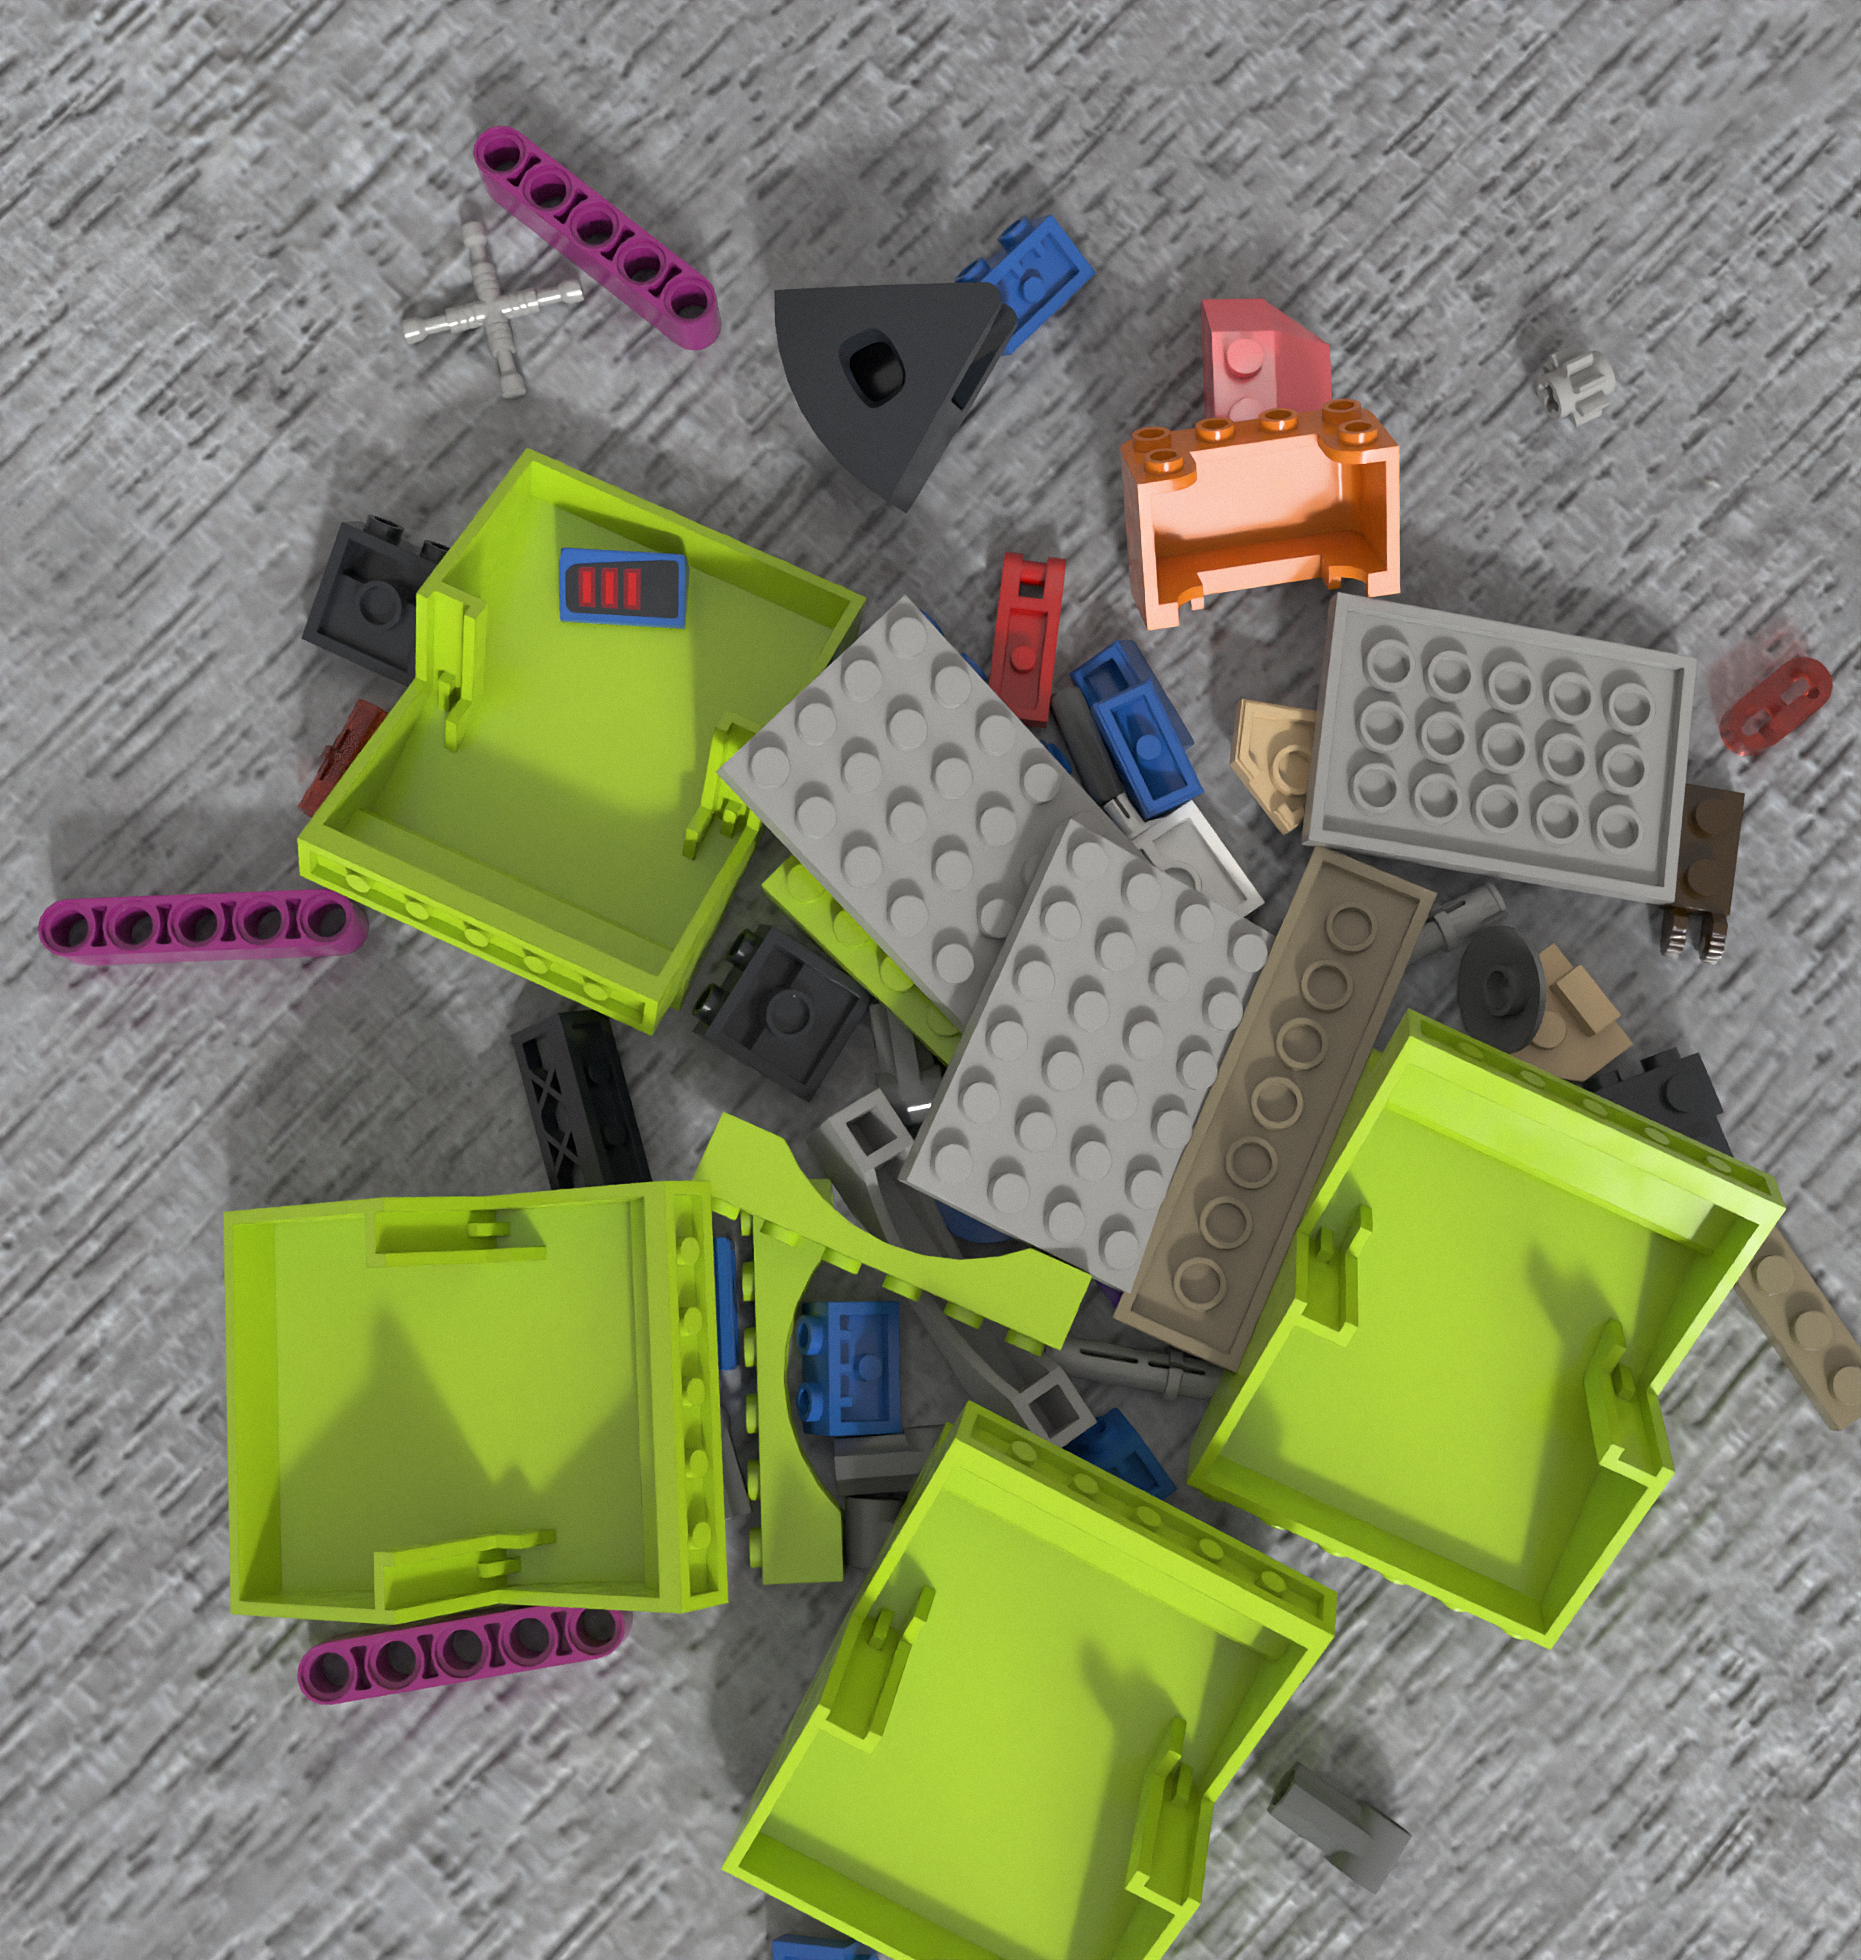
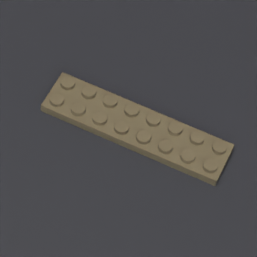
[1112,846,1437,1373]

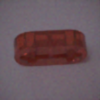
[1719,657,1833,757]

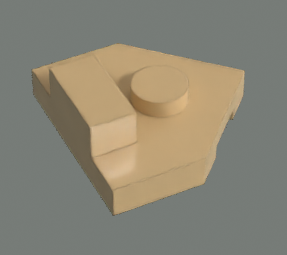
[1229,699,1316,836]
[1509,943,1633,1084]

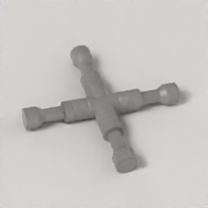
[401,222,584,399]

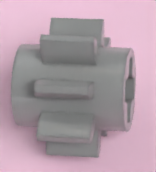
[1536,343,1616,427]

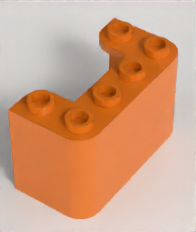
[1120,399,1400,631]

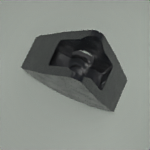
[774,282,1018,514]

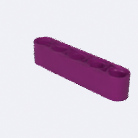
[473,126,722,351]
[38,889,369,966]
[297,1604,633,1705]

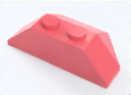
[1201,298,1332,422]

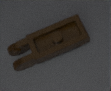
[1659,783,1745,965]

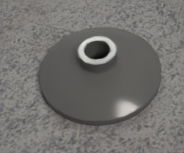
[1457,926,1546,1054]

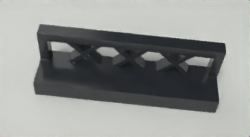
[511,1009,653,1190]

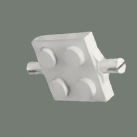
[1103,792,1265,918]

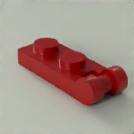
[989,551,1066,728]

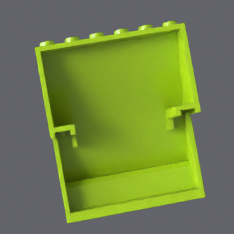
[297,448,867,1036]
[1186,1008,1786,1650]
[223,1180,729,1625]
[721,1399,1338,1960]

